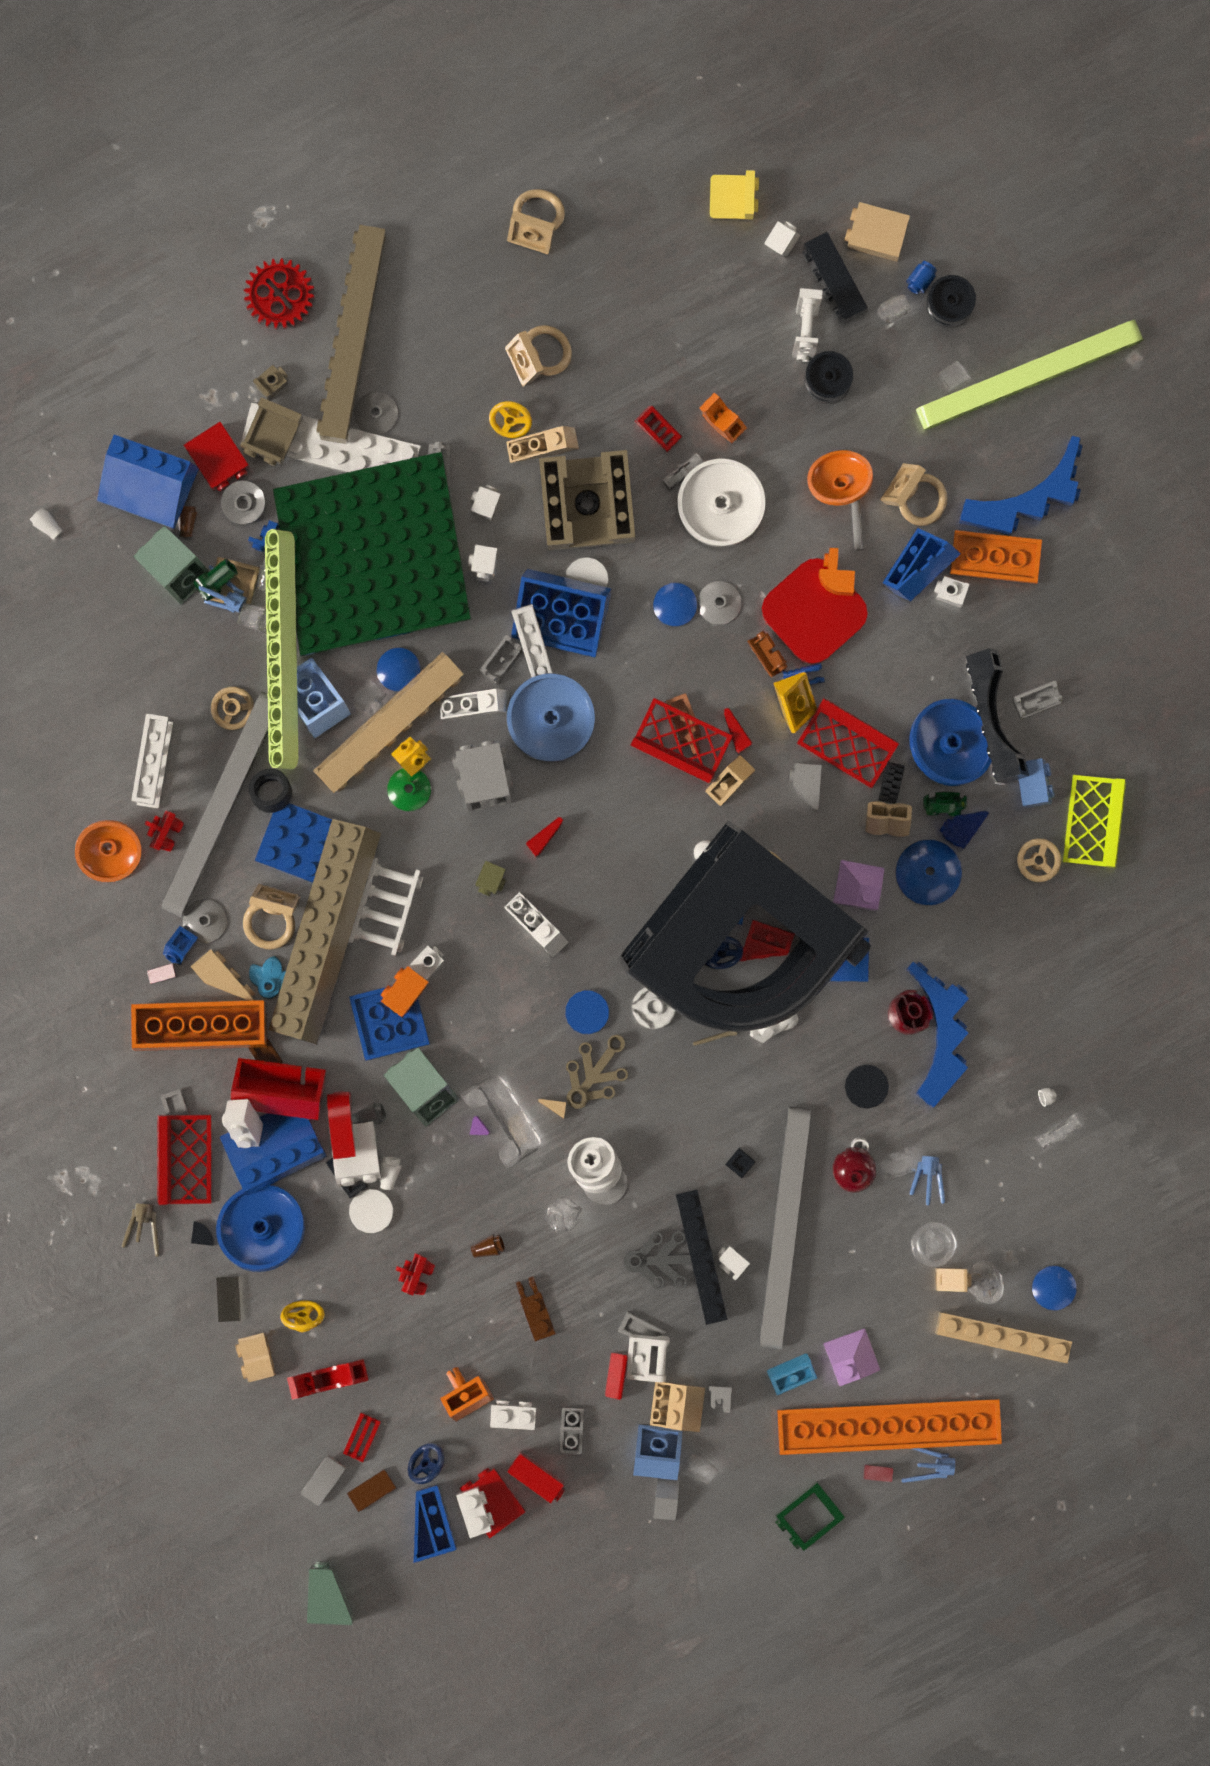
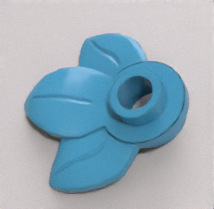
[249,956,286,999]

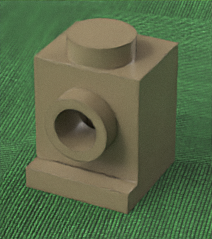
[253,365,288,400]

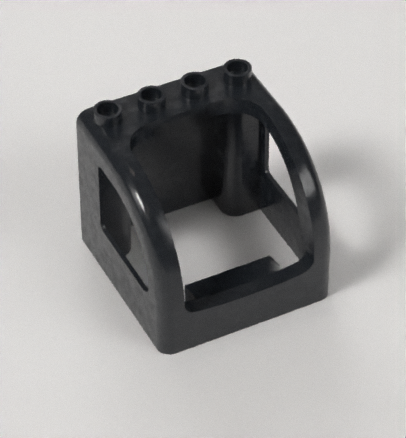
[618,821,872,1032]

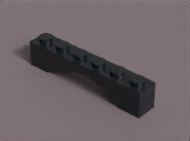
[966,648,1029,784]
[675,1190,728,1325]

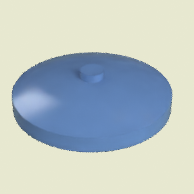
[506,673,595,762]

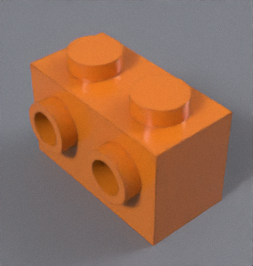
[380,966,429,1018]

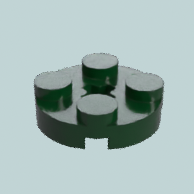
[923,791,967,816]

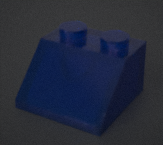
[939,811,989,852]

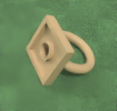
[507,189,565,255]
[505,325,572,387]
[880,463,947,526]
[243,884,301,950]

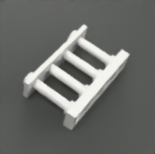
[792,288,822,362]
[131,713,173,809]
[348,857,424,956]

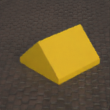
[773,672,817,733]

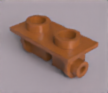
[747,630,787,678]

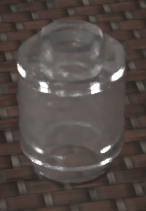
[877,294,911,324]
[684,1452,719,1484]

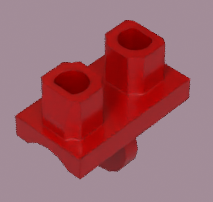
[144,811,184,852]
[395,1253,435,1296]

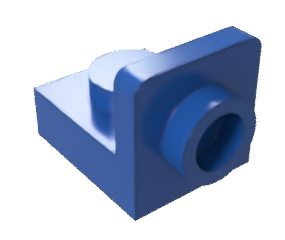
[248,520,279,552]
[163,926,198,965]

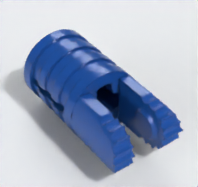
[782,663,825,685]

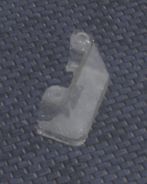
[460,1075,541,1169]

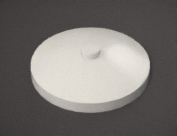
[678,459,765,547]

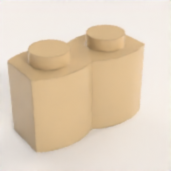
[865,802,912,837]
[235,1333,276,1382]

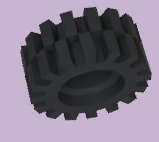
[878,762,905,804]

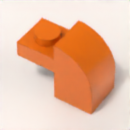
[699,393,747,443]
[819,548,855,596]

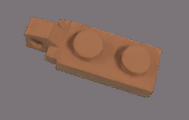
[665,693,702,756]

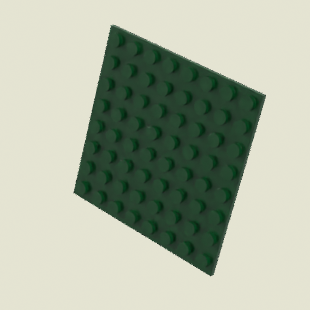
[273,452,471,656]

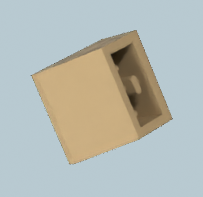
[650,1382,705,1432]

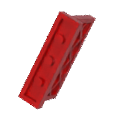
[630,698,733,783]
[797,698,899,788]
[157,1115,211,1205]

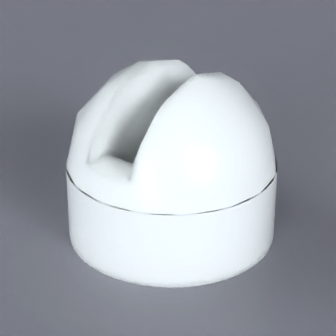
[1038,1088,1057,1107]
[851,1137,869,1151]

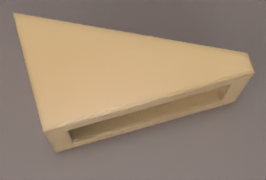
[538,1099,566,1119]

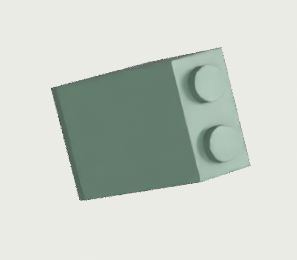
[133,526,210,605]
[384,1048,460,1127]
[307,1561,355,1625]

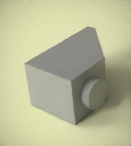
[789,763,822,811]

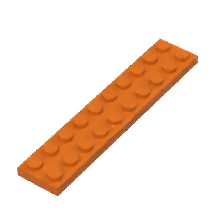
[777,1399,1002,1455]

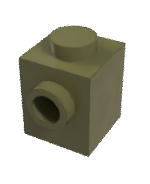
[475,861,506,897]

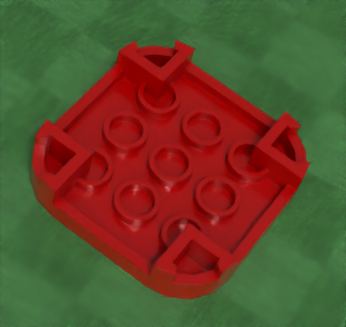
[762,558,868,665]

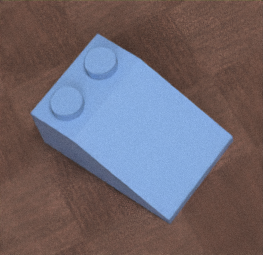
[297,657,351,738]

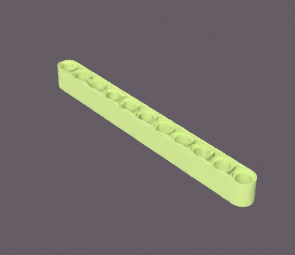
[916,320,1144,430]
[265,529,299,769]

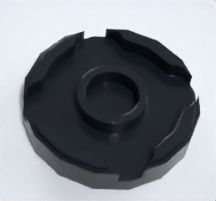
[844,1065,889,1109]

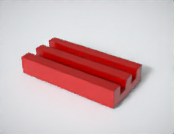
[343,1413,381,1462]

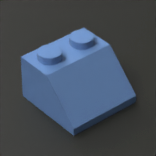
[633,1424,683,1480]

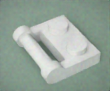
[626,1334,670,1382]

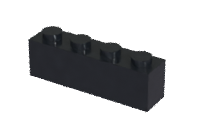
[802,232,868,324]

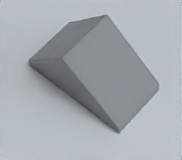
[653,1476,680,1521]

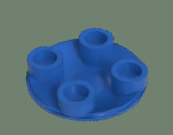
[653,583,697,626]
[377,648,421,691]
[1032,1266,1077,1310]

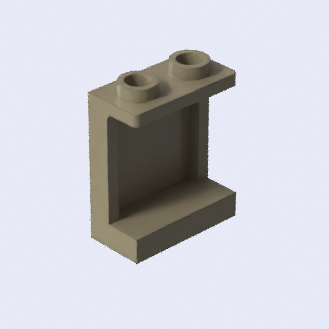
[240,397,303,466]

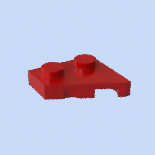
[740,920,795,961]

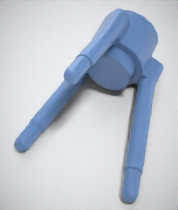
[199,565,247,613]
[910,1156,945,1206]
[901,1448,955,1483]

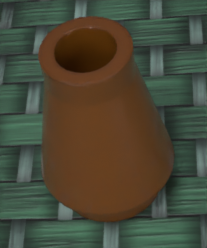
[178,506,198,537]
[471,1234,505,1258]

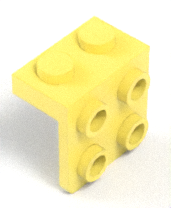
[710,170,759,220]

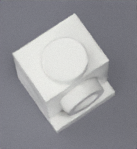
[934,576,969,608]
[715,1246,750,1280]

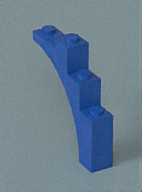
[959,436,1083,536]
[906,962,969,1108]

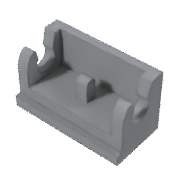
[480,635,523,685]
[1013,680,1062,719]
[708,1384,732,1413]

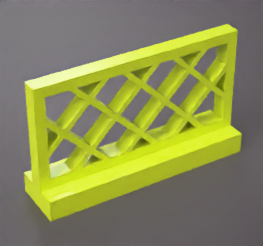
[1063,775,1126,869]

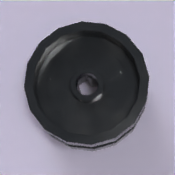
[926,275,976,328]
[804,351,853,404]

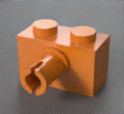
[440,1367,494,1422]

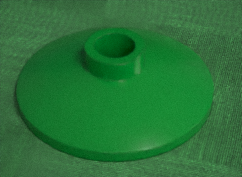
[387,768,431,811]

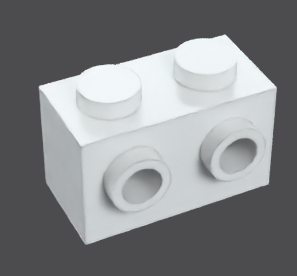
[468,545,498,583]
[222,1099,263,1148]
[490,1400,536,1430]
[456,1487,495,1538]

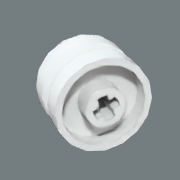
[567,1137,622,1194]

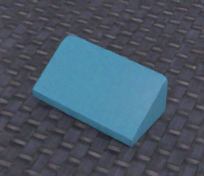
[767,1353,817,1395]

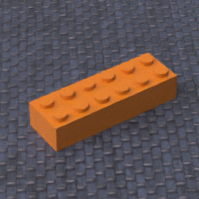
[131,1000,267,1051]

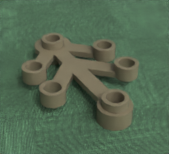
[566,1035,628,1109]

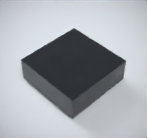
[725,1148,756,1179]

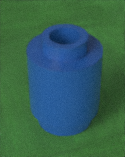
[906,261,937,294]

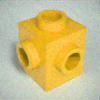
[391,737,431,777]

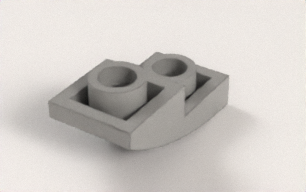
[560,1408,584,1456]
[301,1455,346,1506]

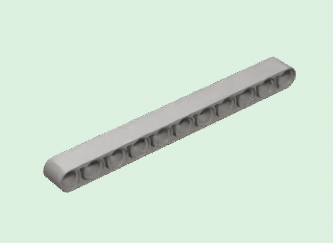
[161,691,268,917]
[759,1106,811,1349]

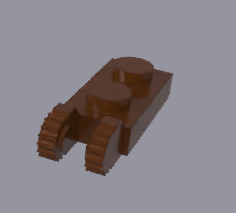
[516,1276,556,1342]

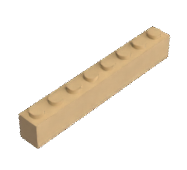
[313,652,463,793]

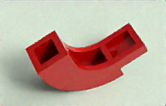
[327,1091,356,1159]
[287,1359,369,1400]

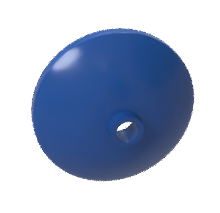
[896,840,962,906]

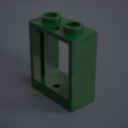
[775,1481,845,1551]

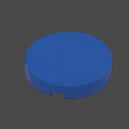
[565,990,609,1034]

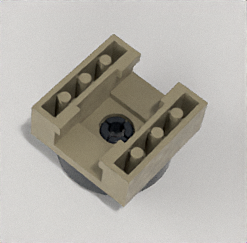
[539,450,635,551]

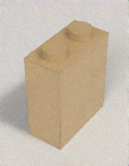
[844,202,910,262]

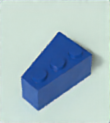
[882,528,961,602]
[413,1484,457,1563]

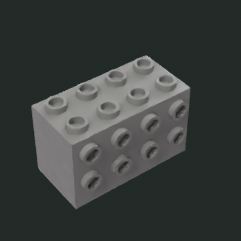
[452,740,513,811]

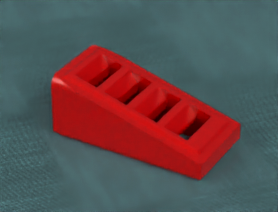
[634,406,682,452]
[724,708,752,755]
[526,817,563,858]

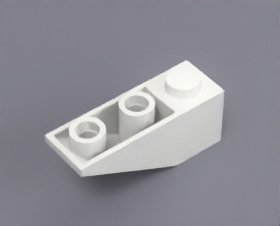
[439,689,510,719]
[504,892,568,957]

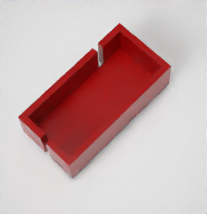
[231,1058,326,1120]

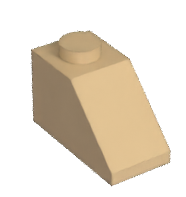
[705,755,755,806]

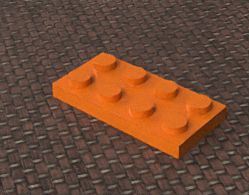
[950,530,1042,584]

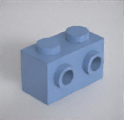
[1019,758,1055,808]

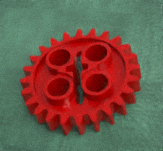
[243,258,315,330]

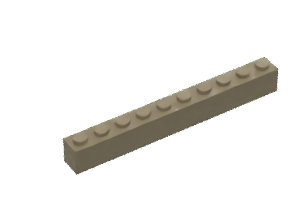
[316,225,386,444]

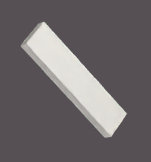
[511,604,553,678]

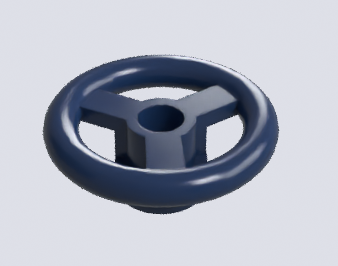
[705,936,743,969]
[407,1443,445,1484]

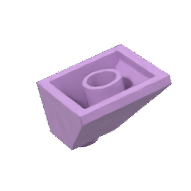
[833,860,884,911]
[823,1328,880,1386]

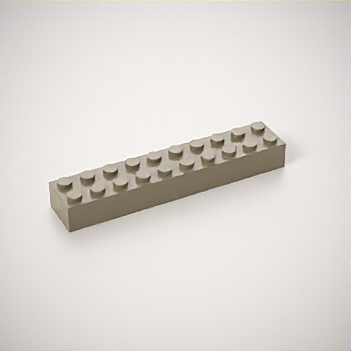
[268,819,381,1045]

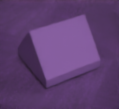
[470,1116,490,1135]

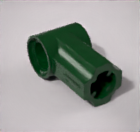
[193,559,238,601]

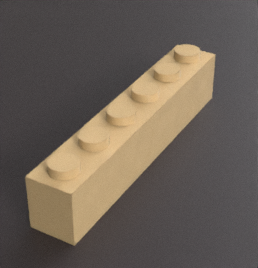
[935,1312,1072,1364]

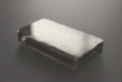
[216,1276,241,1322]

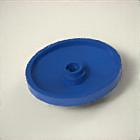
[909,699,992,786]
[216,1185,305,1272]

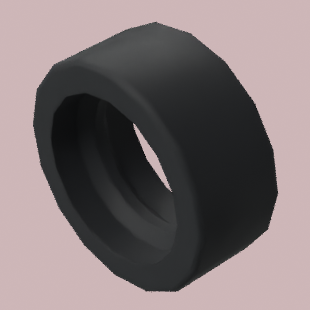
[249,769,292,813]

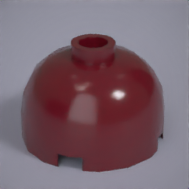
[888,990,933,1035]
[832,1147,876,1193]

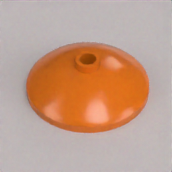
[807,450,873,506]
[75,820,141,882]

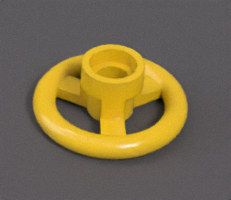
[489,401,532,438]
[280,1300,325,1332]

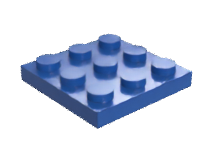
[255,803,332,883]
[349,985,430,1061]

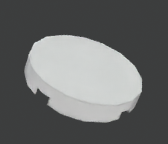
[565,557,609,587]
[632,987,675,1029]
[349,1189,393,1233]

